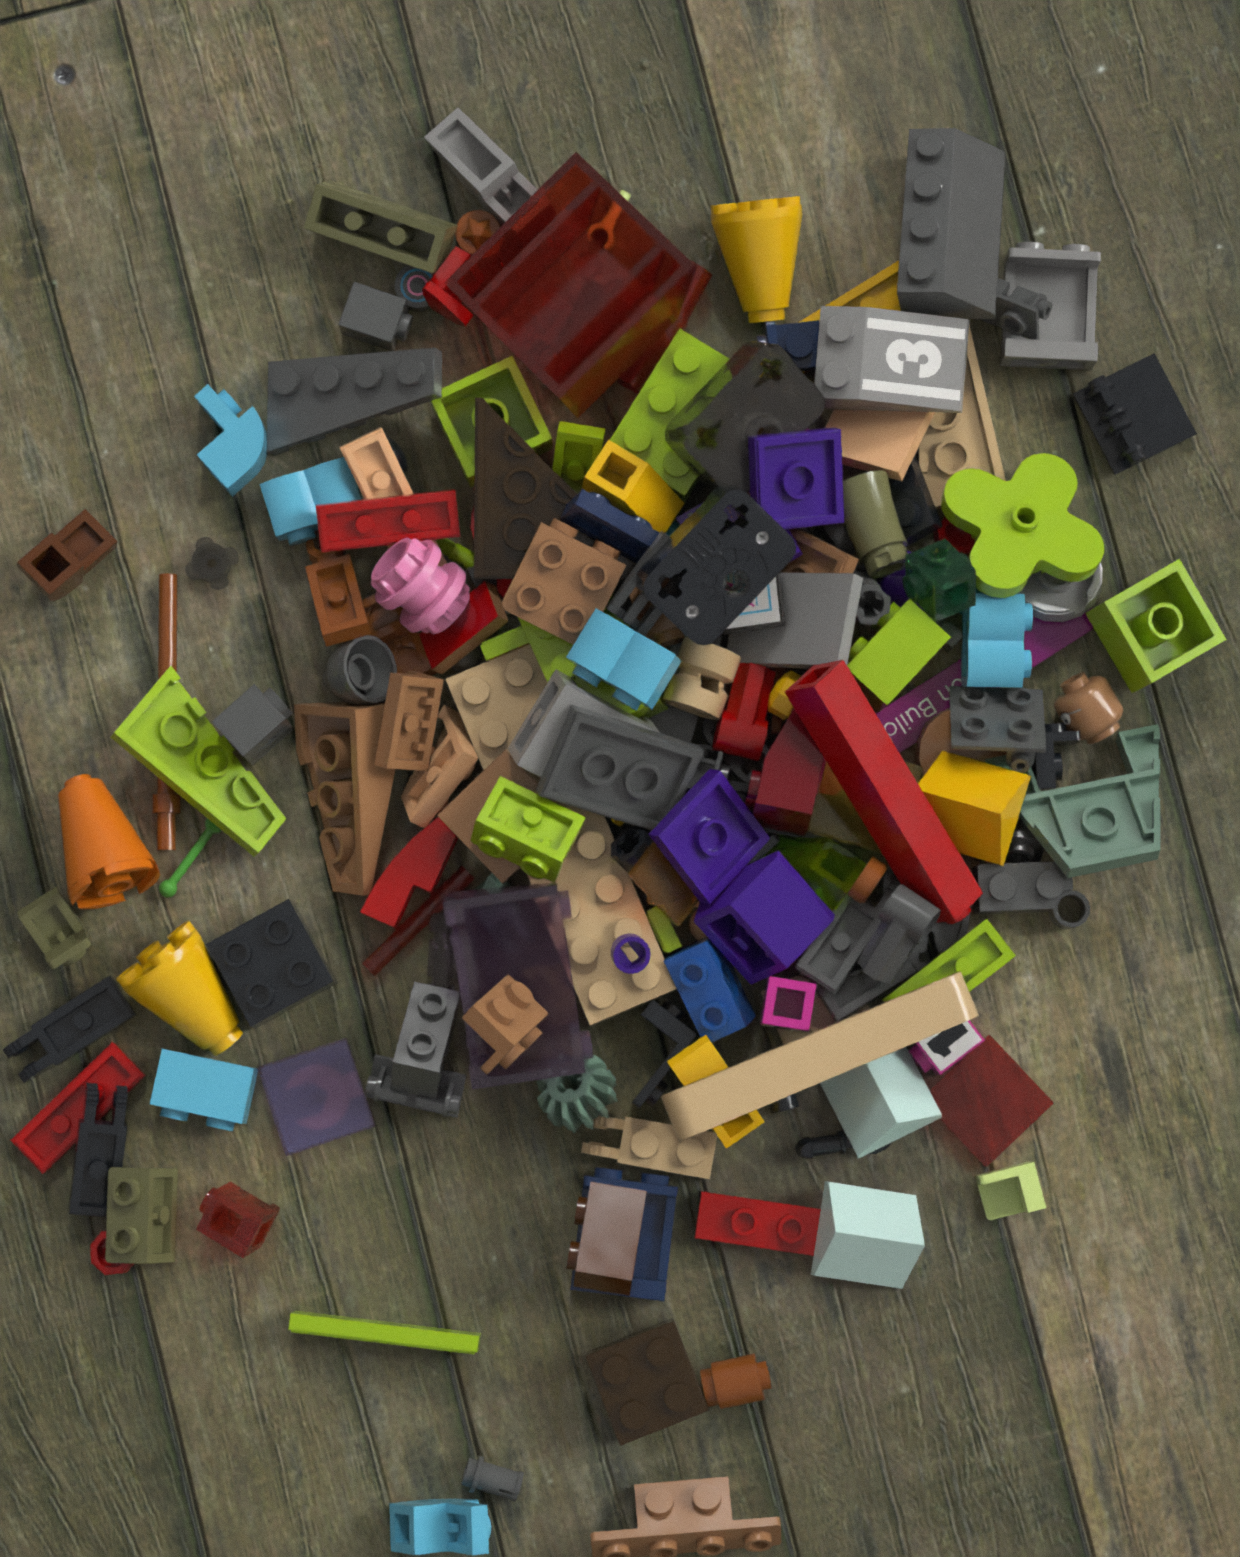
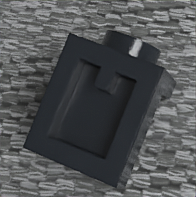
[1031,723,1081,791]

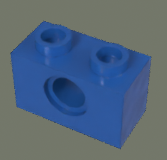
[664,937,756,1042]

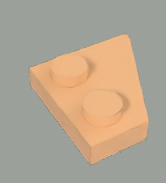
[401,705,478,828]

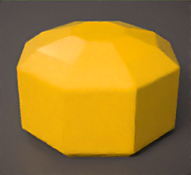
[767,670,801,720]

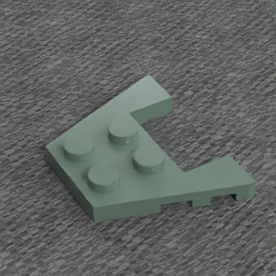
[985,724,1160,878]

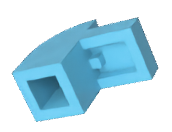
[194,384,268,497]
[389,1498,491,1555]

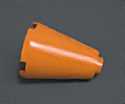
[58,774,161,910]

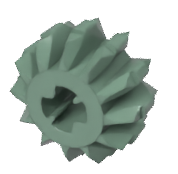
[536,1050,618,1133]

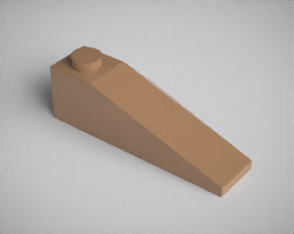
[294,702,396,896]

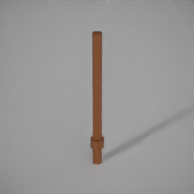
[152,573,181,851]

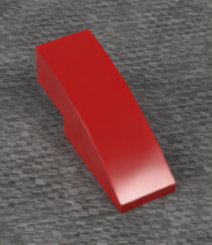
[360,817,459,930]

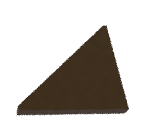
[474,398,637,580]

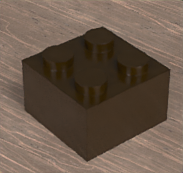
[585,1318,709,1446]

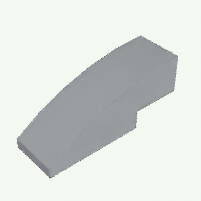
[424,108,556,246]

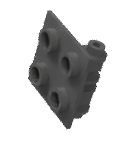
[949,686,1046,773]

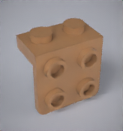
[502,518,626,645]

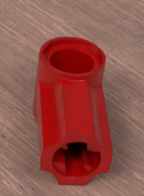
[712,662,776,761]

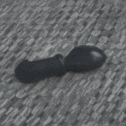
[795,1131,892,1159]

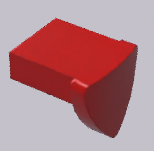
[422,246,482,326]

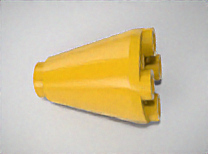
[710,196,803,323]
[116,920,243,1056]

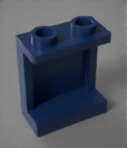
[570,1167,678,1301]

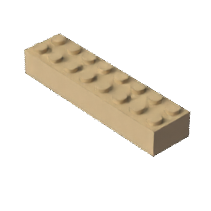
[446,644,677,1027]

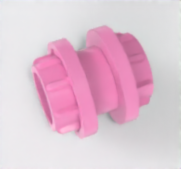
[371,538,470,634]

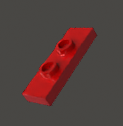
[694,1191,821,1256]

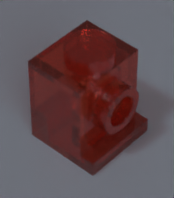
[196,1182,280,1258]

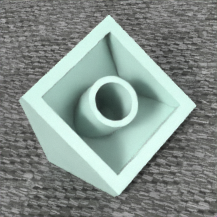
[820,1047,942,1159]
[811,1181,925,1289]

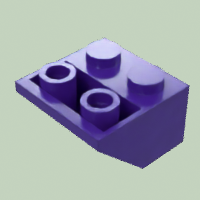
[694,851,835,985]

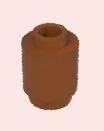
[700,1353,772,1409]

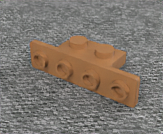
[590,1476,781,1557]

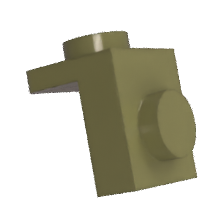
[17,886,91,970]

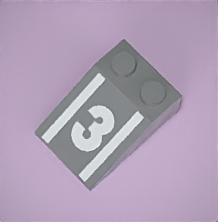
[813,306,969,413]

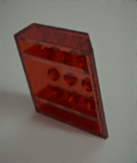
[445,152,697,418]

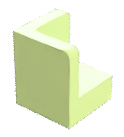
[975,1161,1046,1220]

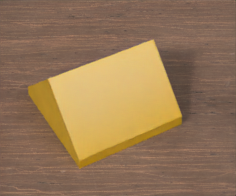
[918,751,1031,866]

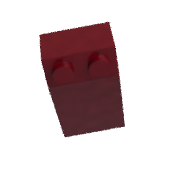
[745,709,824,836]

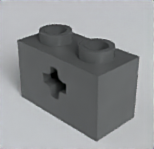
[212,684,294,766]
[390,981,460,1099]

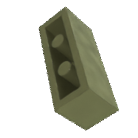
[304,180,458,273]

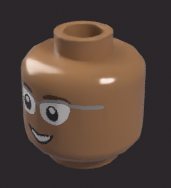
[1054,672,1124,744]

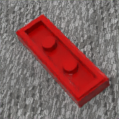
[315,489,460,552]
[10,1042,147,1174]

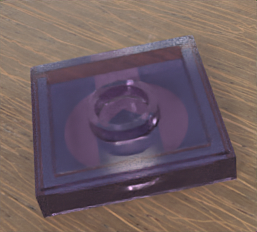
[257,1037,376,1156]

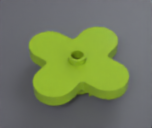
[941,453,1104,598]

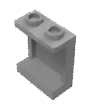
[1000,242,1101,371]
[508,669,660,777]

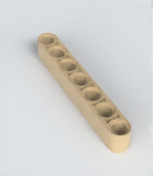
[661,971,979,1141]

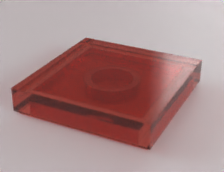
[929,1034,1054,1167]

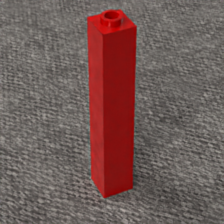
[784,660,983,924]

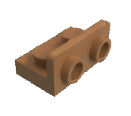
[374,671,444,771]

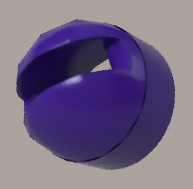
[610,933,651,974]

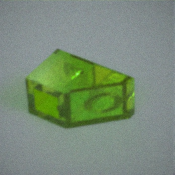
[762,837,867,912]

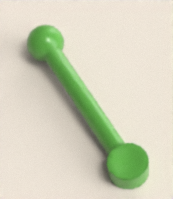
[159,818,222,898]

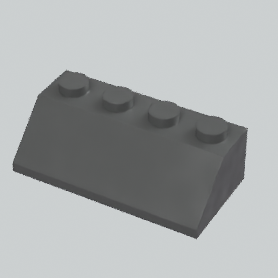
[897,128,1006,319]

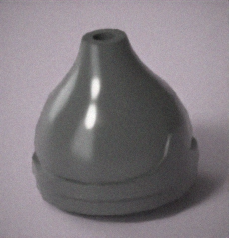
[322,635,397,705]

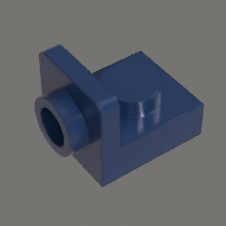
[756,320,819,375]

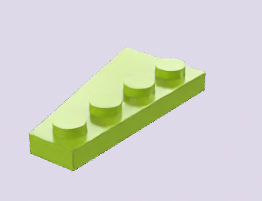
[110,666,286,857]

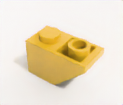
[581,439,684,534]
[667,1035,764,1149]

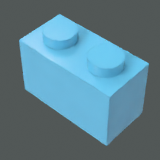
[150,1049,259,1131]

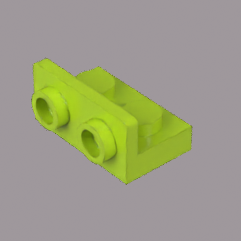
[470,776,586,882]

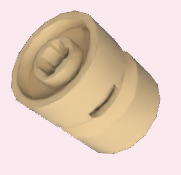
[662,637,741,720]

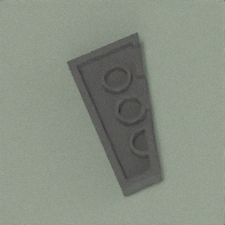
[267,348,442,455]

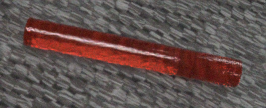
[362,866,475,976]

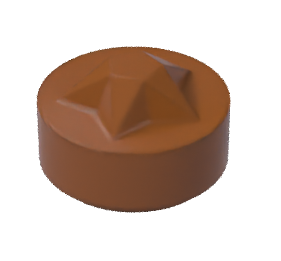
[455,210,501,259]

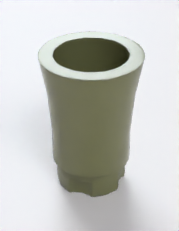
[842,470,911,579]

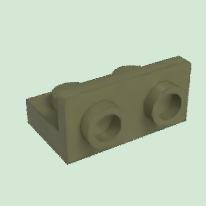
[105,1167,178,1264]

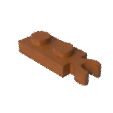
[305,539,371,647]

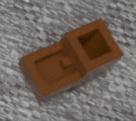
[17,509,117,601]

